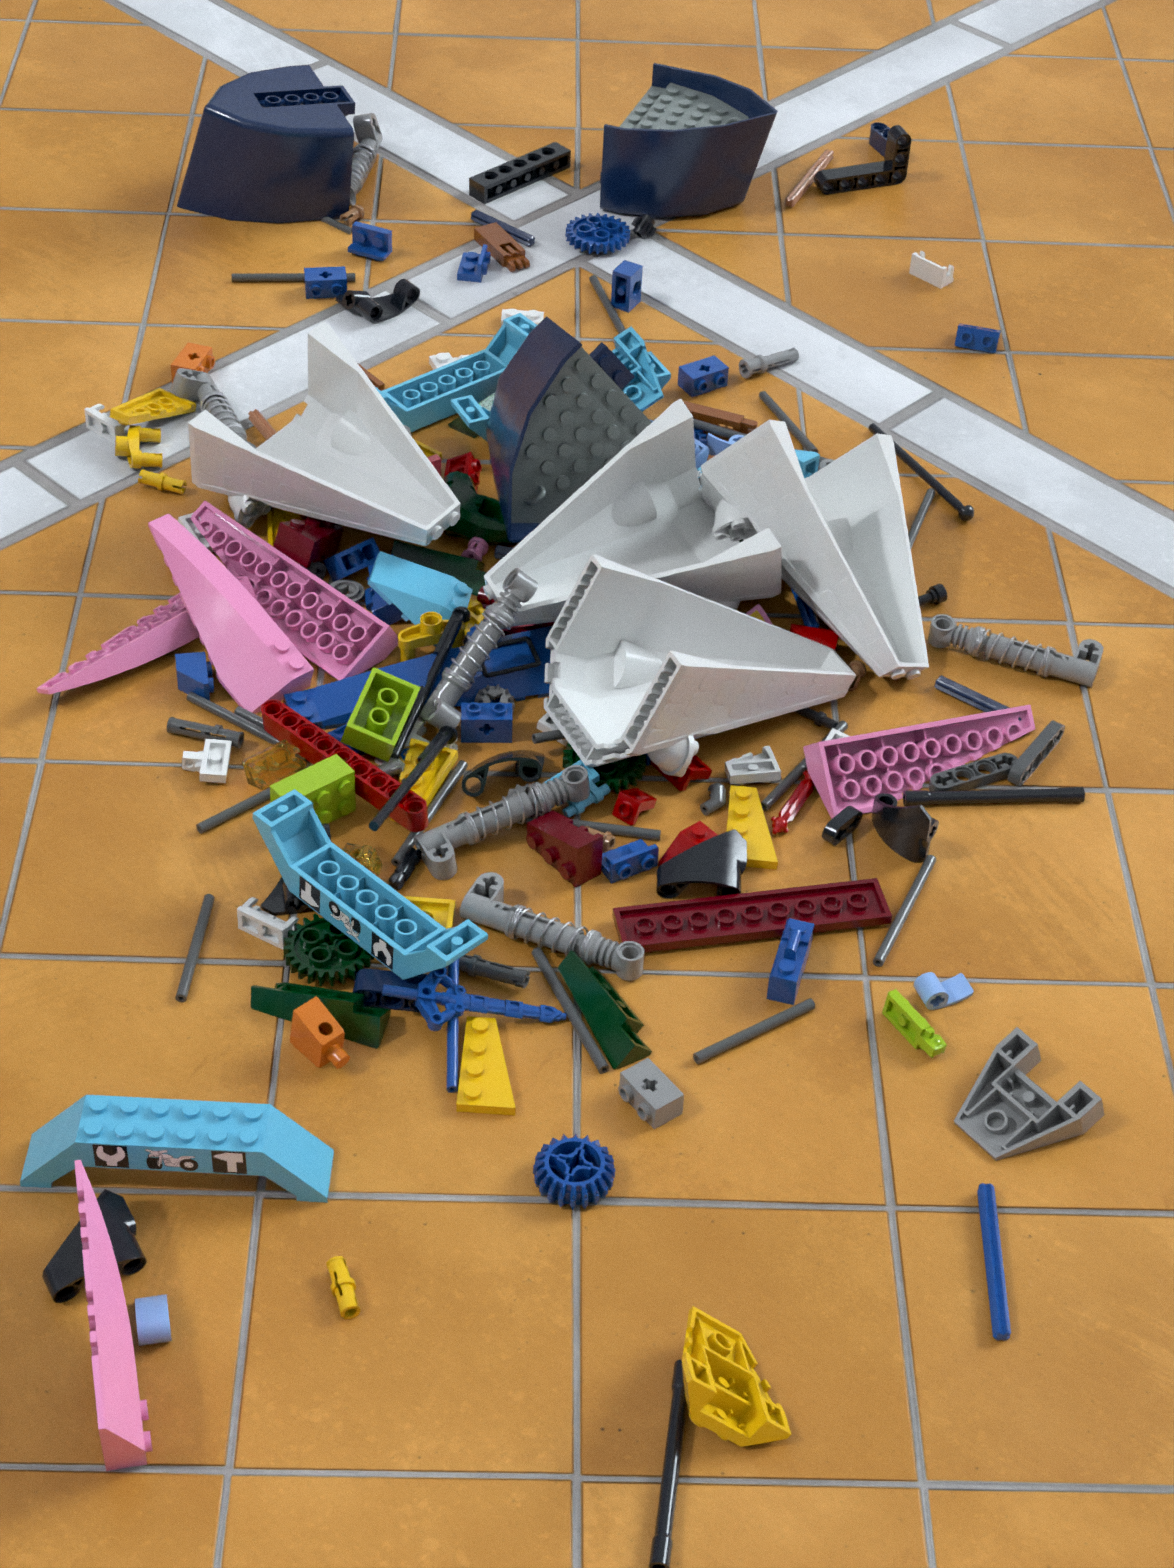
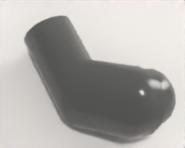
[700,783,726,816]

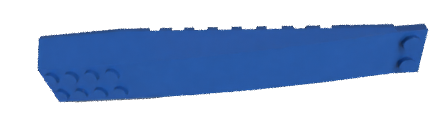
[284,626,552,730]

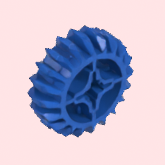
[533,1133,615,1210]

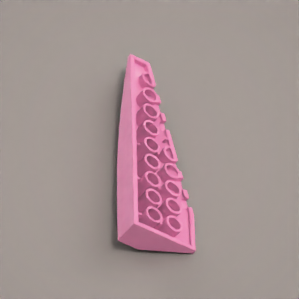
[148,514,314,714]
[36,576,259,694]
[803,705,1035,819]
[74,1160,152,1471]

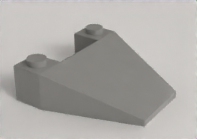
[954,1027,1105,1161]

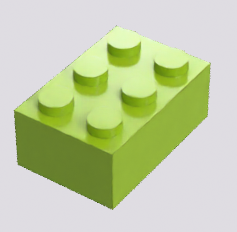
[340,667,421,762]
[270,754,356,824]

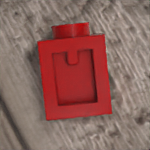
[612,787,657,826]

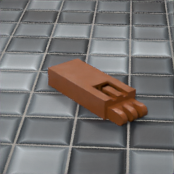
[474,222,530,272]
[682,400,757,442]

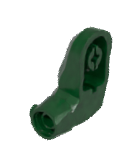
[443,471,520,546]

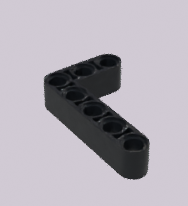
[814,125,911,195]

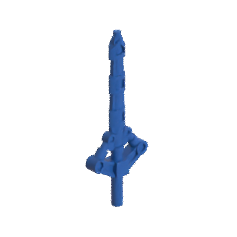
[382,967,566,1031]

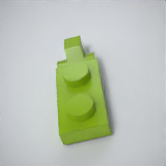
[882,989,947,1058]

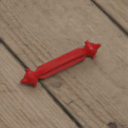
[770,770,815,834]

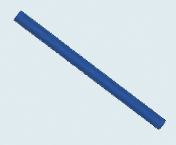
[446,959,459,1093]

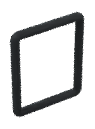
[481,636,541,678]

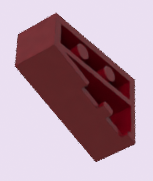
[273,517,344,568]
[526,810,603,888]

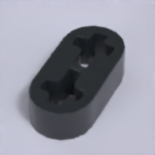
[822,806,863,845]

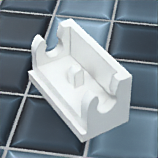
[909,251,954,289]
[84,404,129,444]
[237,897,299,950]

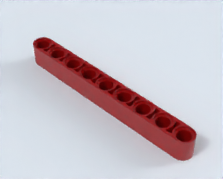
[261,700,429,832]

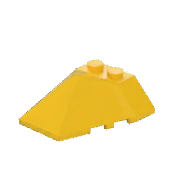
[682,1306,792,1447]

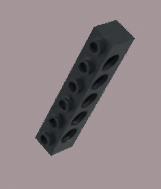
[469,142,571,204]

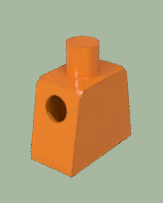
[290,996,350,1069]

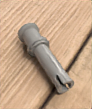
[738,348,799,378]

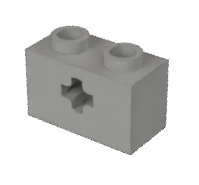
[618,1058,684,1129]

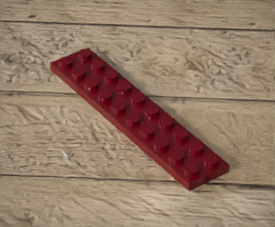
[612,878,892,953]

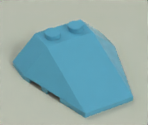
[612,327,664,411]
[368,551,473,647]

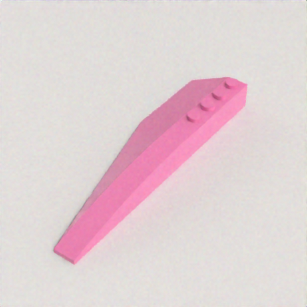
[190,501,398,680]

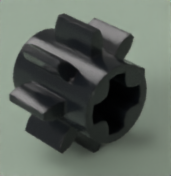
[631,214,657,239]

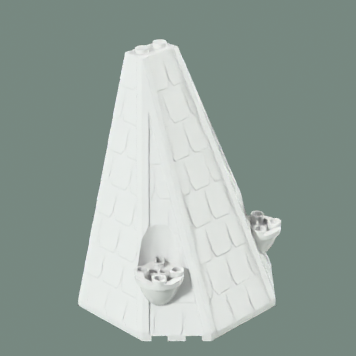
[188,321,460,546]
[483,399,781,626]
[700,420,929,680]
[544,554,856,777]

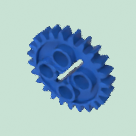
[566,213,630,255]

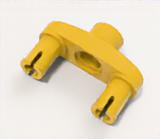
[115,425,163,468]
[398,612,465,662]

